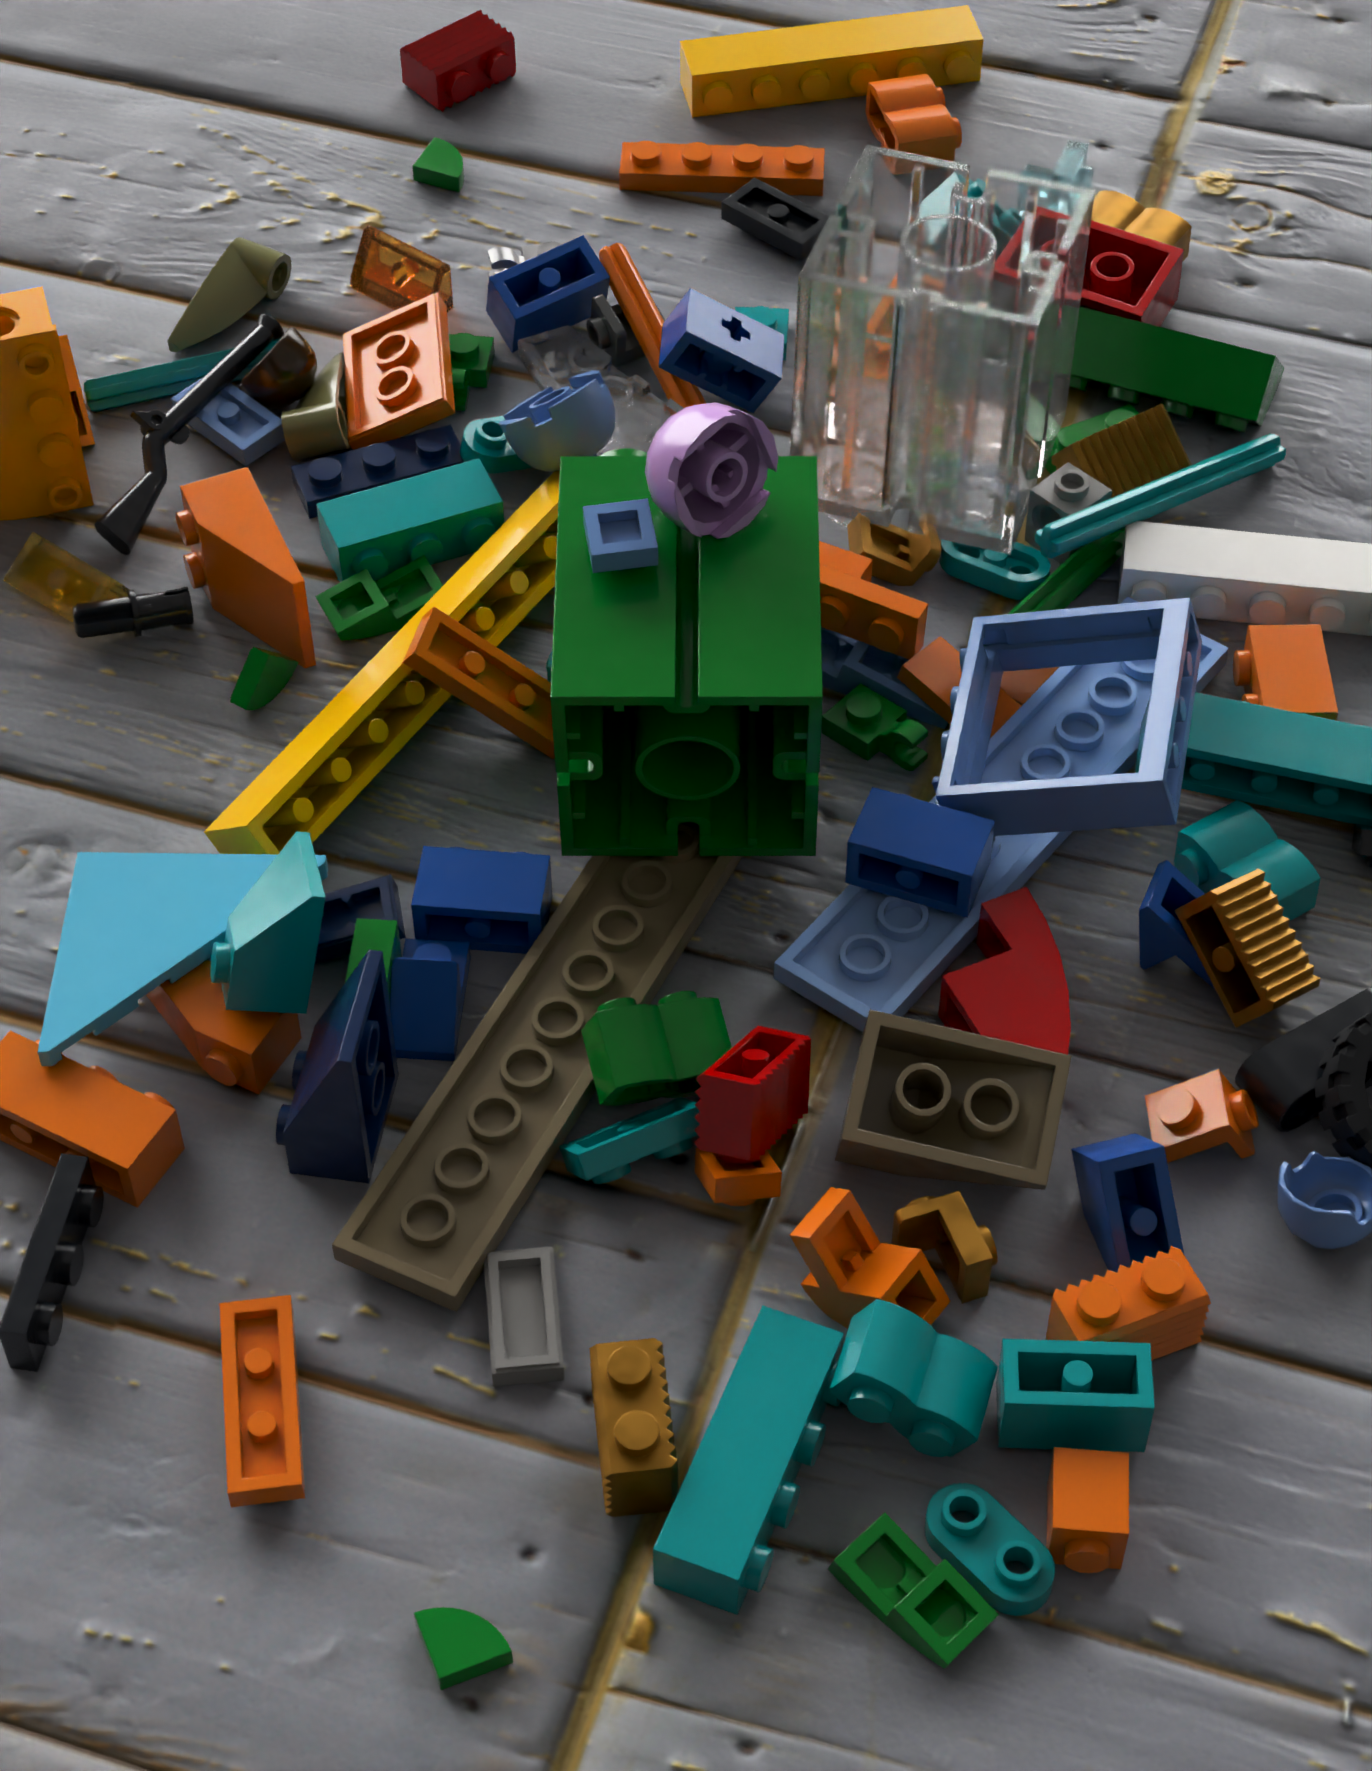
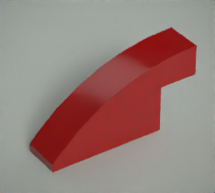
[938,887,1071,1055]

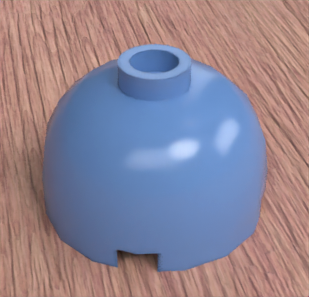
[499,371,615,472]

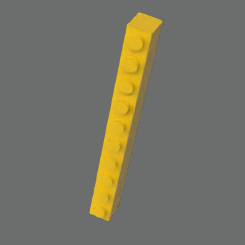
[204,470,560,854]

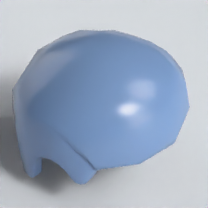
[1278,1151,1372,1249]

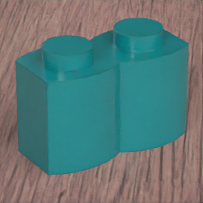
[1174,800,1321,922]
[829,1299,998,1457]

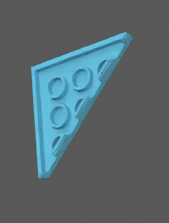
[38,852,328,1066]

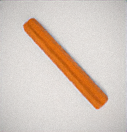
[599,242,706,413]

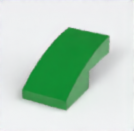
[315,555,443,641]
[828,1512,999,1669]

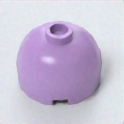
[645,402,778,539]

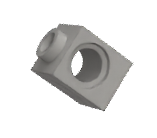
[1024,462,1112,564]

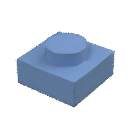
[583,498,658,573]

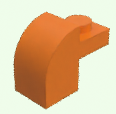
[789,1187,951,1329]

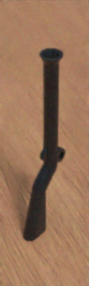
[94,314,284,555]

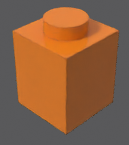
[1046,1447,1129,1573]

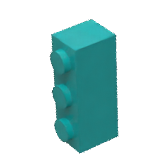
[316,458,504,582]

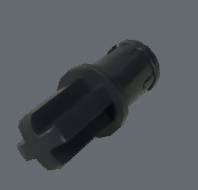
[72,587,194,638]

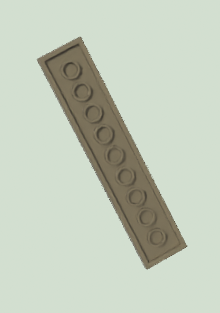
[332,822,743,1312]

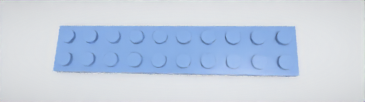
[774,596,1229,1032]

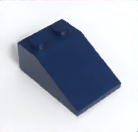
[276,950,399,1184]

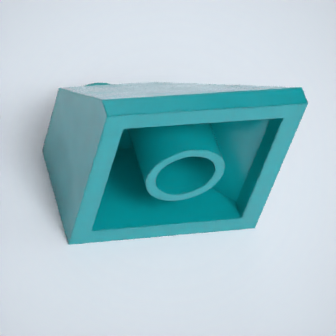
[210,831,326,1014]

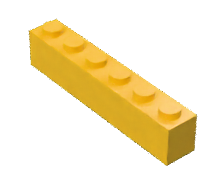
[680,5,984,118]

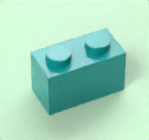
[996,1338,1155,1452]

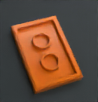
[343,293,455,450]

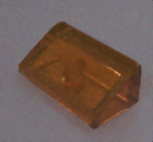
[350,225,454,312]

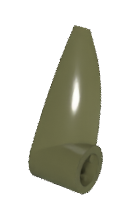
[167,237,291,352]
[281,352,350,461]

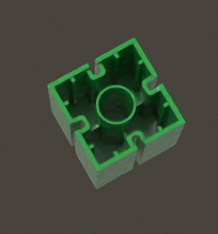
[550,448,823,856]

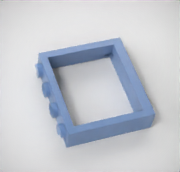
[932,597,1202,836]

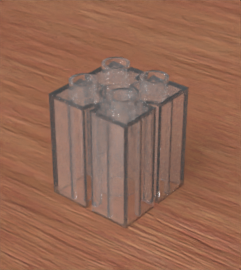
[790,145,1095,555]

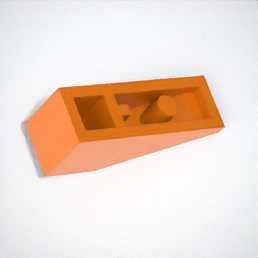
[146,960,302,1094]

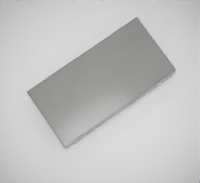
[484,1246,564,1387]

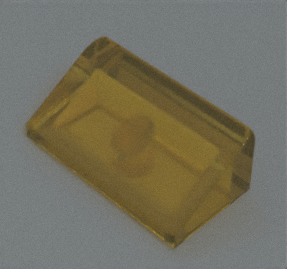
[3,532,130,623]

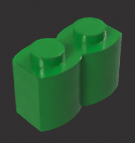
[581,991,732,1106]

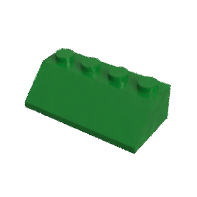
[1042,302,1284,432]

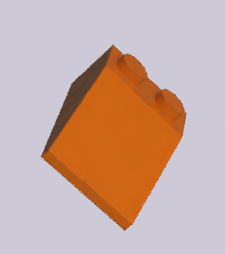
[175,467,316,669]

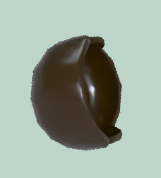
[238,327,317,409]

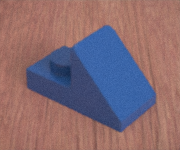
[1139,860,1215,989]
[390,938,471,1061]

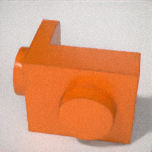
[1145,1069,1259,1163]

